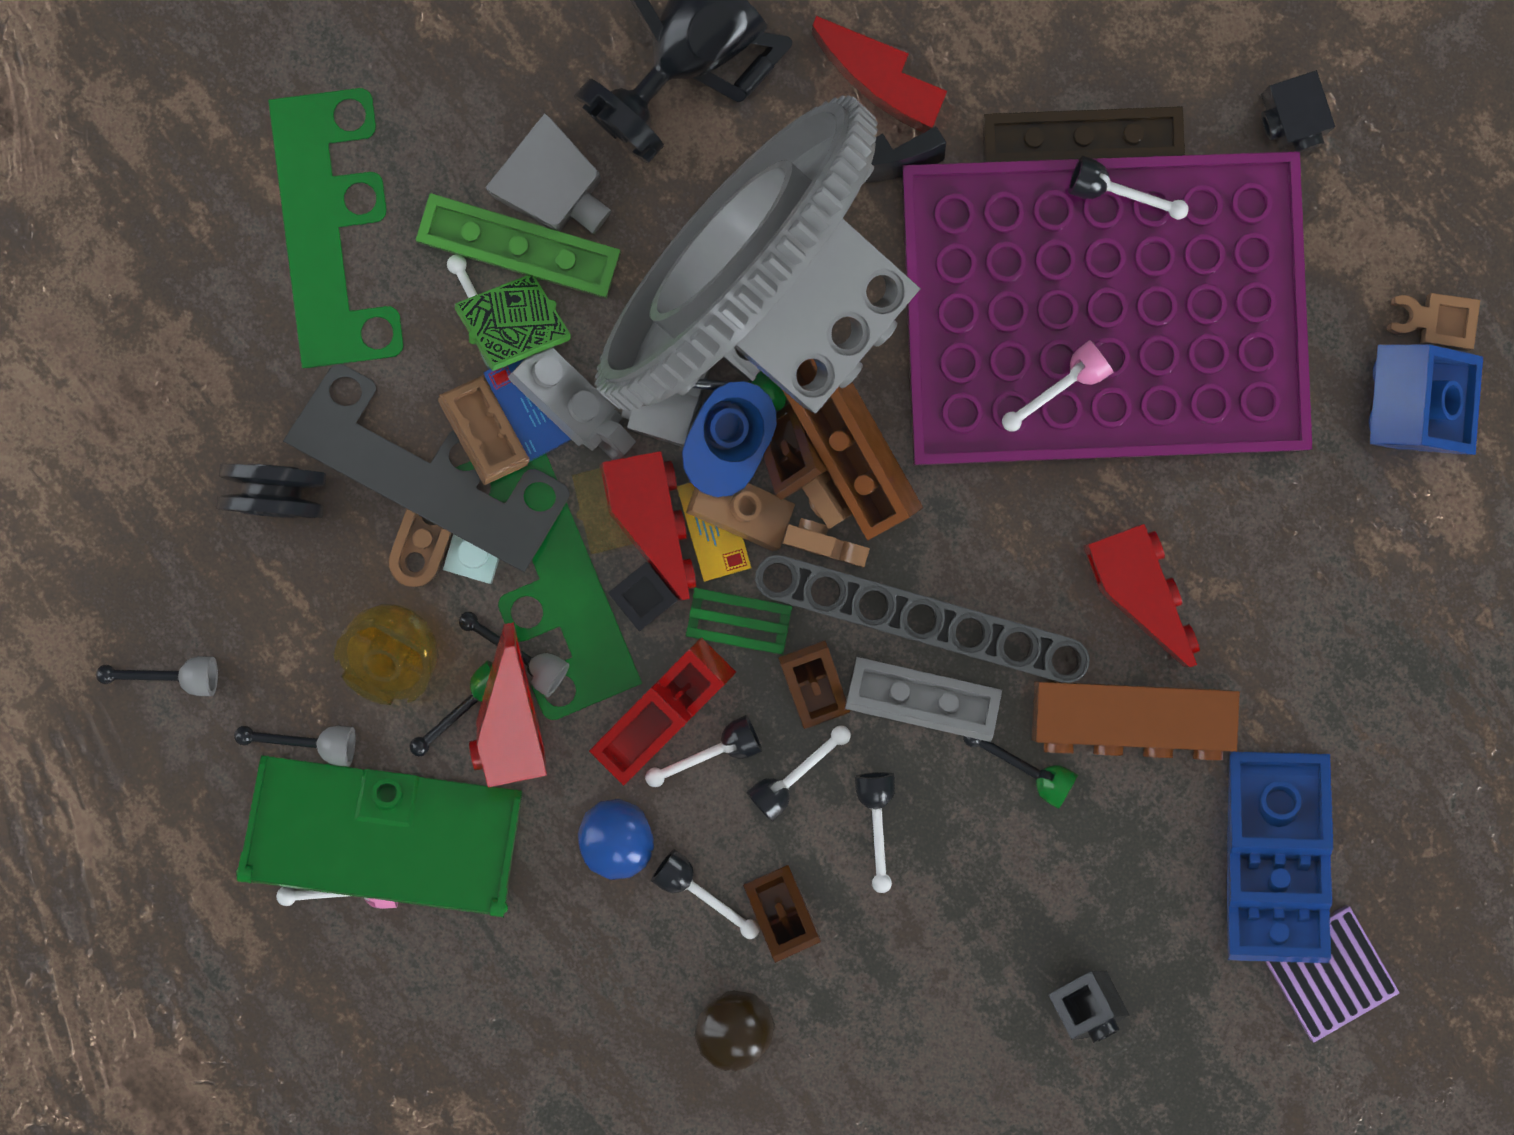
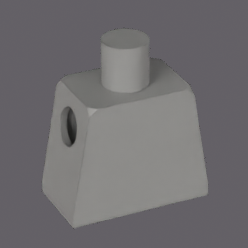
[485,113,612,234]

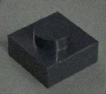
[608,562,678,632]

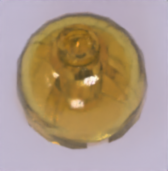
[334,604,439,705]

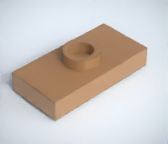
[438,375,530,485]
[686,483,795,551]

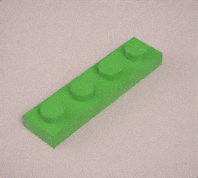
[416,193,621,299]

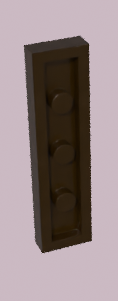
[983,106,1185,162]

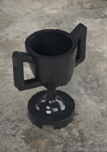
[574,0,792,163]

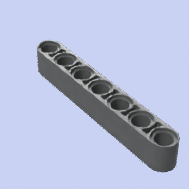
[755,555,1090,683]

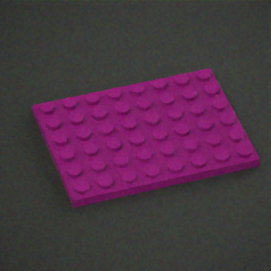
[902,151,1312,465]

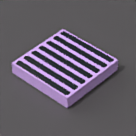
[1265,905,1400,1043]

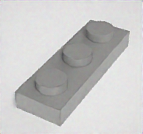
[845,657,1002,742]

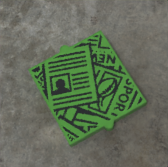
[455,275,571,371]

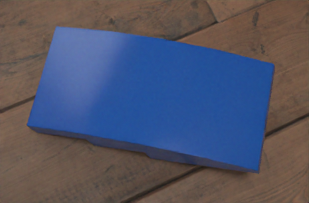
[1227,752,1333,963]

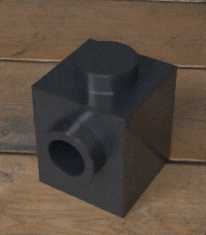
[1261,70,1336,153]
[1048,970,1129,1043]

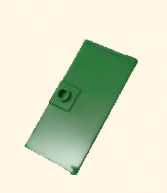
[236,755,522,918]

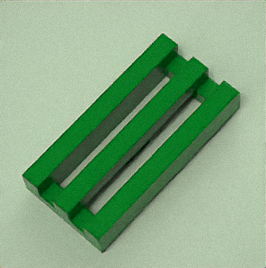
[686,588,792,655]

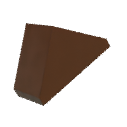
[763,404,828,500]
[778,640,850,729]
[743,865,821,963]

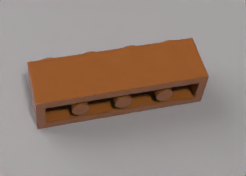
[782,359,923,541]
[1032,681,1240,760]

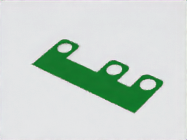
[268,88,403,369]
[455,454,643,720]

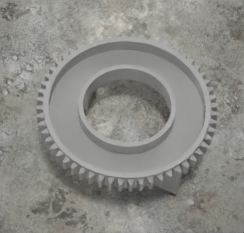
[595,95,921,414]

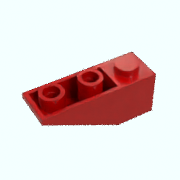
[599,451,696,601]
[1083,524,1200,667]

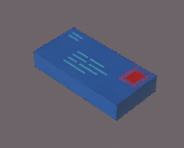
[483,359,572,462]

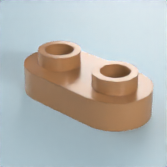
[389,509,452,587]

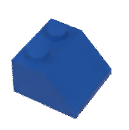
[1369,344,1483,455]

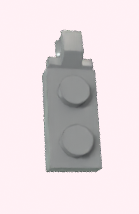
[508,347,636,460]

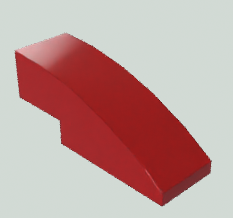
[812,16,947,133]
[589,637,736,786]

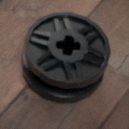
[216,464,326,518]

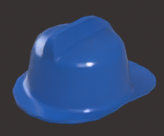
[682,381,777,497]

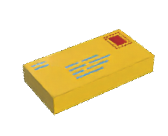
[677,483,751,582]

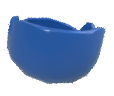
[578,799,654,880]

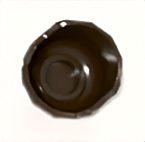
[694,990,775,1072]

